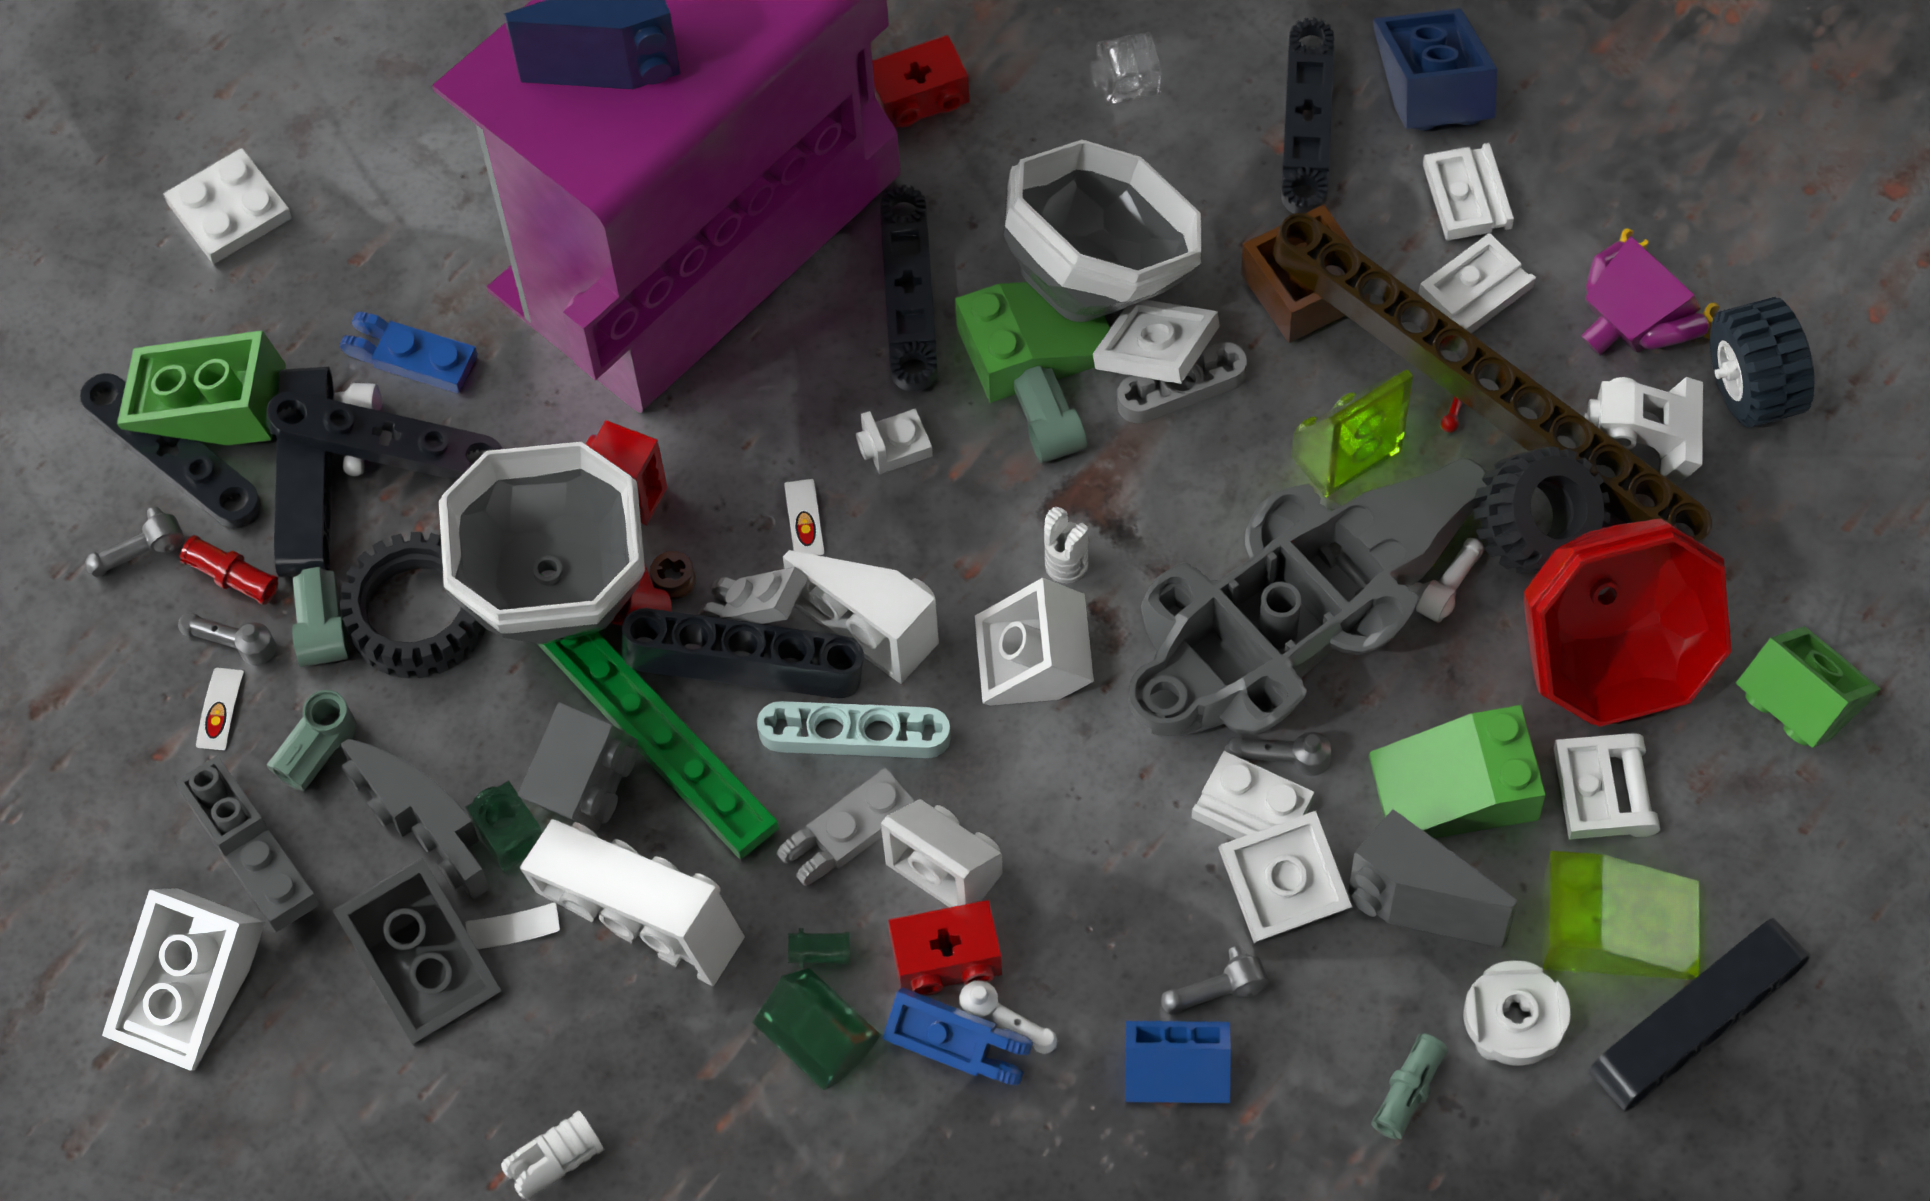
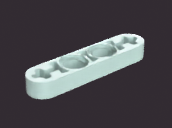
[757,701,951,758]

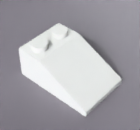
[783,550,939,684]
[102,888,265,1070]

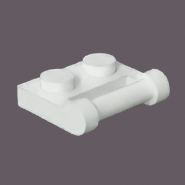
[1553,733,1660,840]

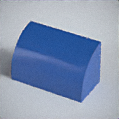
[1125,1021,1231,1103]

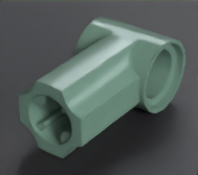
[1014,366,1087,463]
[292,567,350,667]
[267,690,356,792]

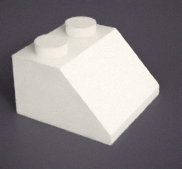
[975,578,1094,706]
[881,799,1003,907]

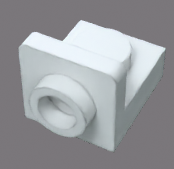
[856,409,933,475]

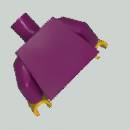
[1581,228,1720,356]

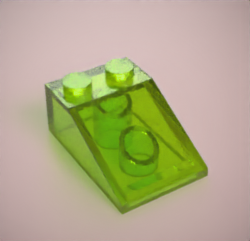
[1291,369,1413,498]
[1542,851,1699,980]

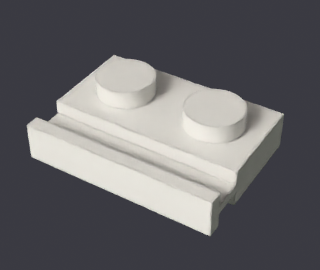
[1423,143,1514,241]
[1419,233,1536,333]
[1192,751,1315,839]

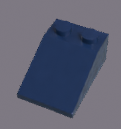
[504,0,681,90]
[1373,8,1497,130]

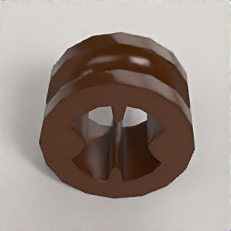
[650,551,696,599]

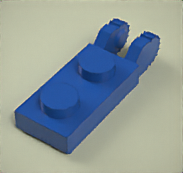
[339,311,478,394]
[883,987,1033,1085]

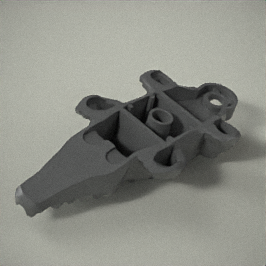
[1129,458,1487,736]

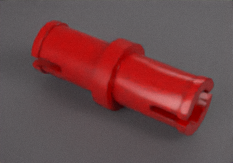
[180,535,279,605]

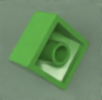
[1736,626,1881,748]

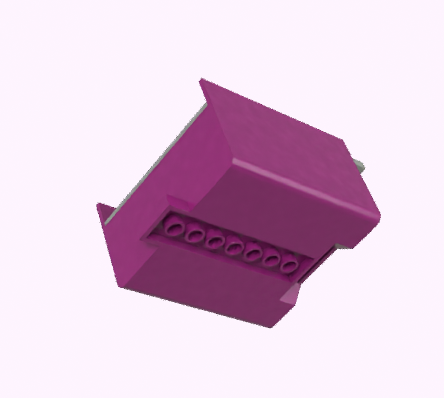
[432,0,901,413]

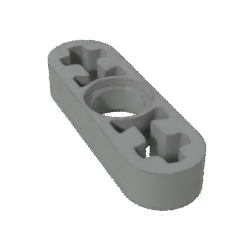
[1117,342,1247,423]

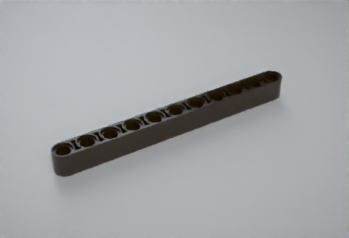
[1273,213,1712,544]

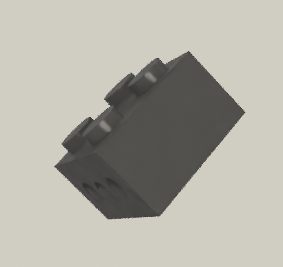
[517,702,638,831]

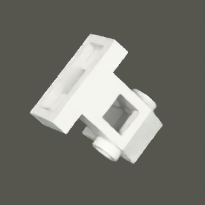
[1584,377,1703,486]

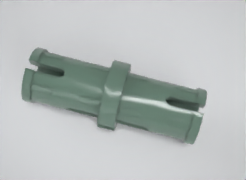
[1371,1034,1448,1140]

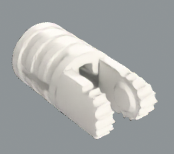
[1044,507,1088,583]
[501,1110,604,1199]

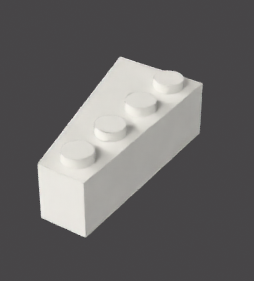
[520,819,745,987]

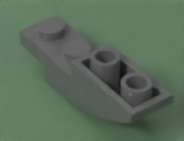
[341,739,489,900]
[175,755,320,932]

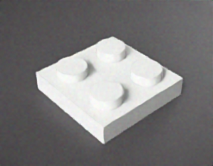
[163,148,292,265]
[1093,300,1220,384]
[1218,811,1352,943]

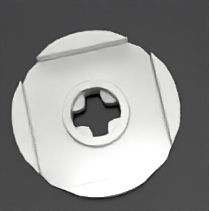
[1464,960,1570,1065]

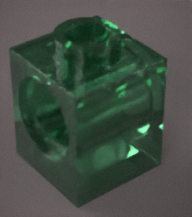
[465,780,542,872]

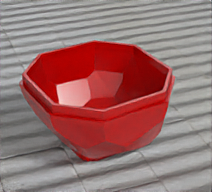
[1524,519,1732,727]

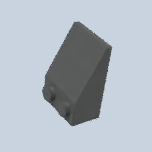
[1348,809,1518,948]
[333,858,501,1044]

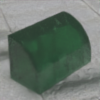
[752,968,881,1090]

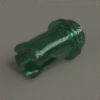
[788,928,850,968]

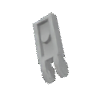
[698,567,808,624]
[777,768,915,886]

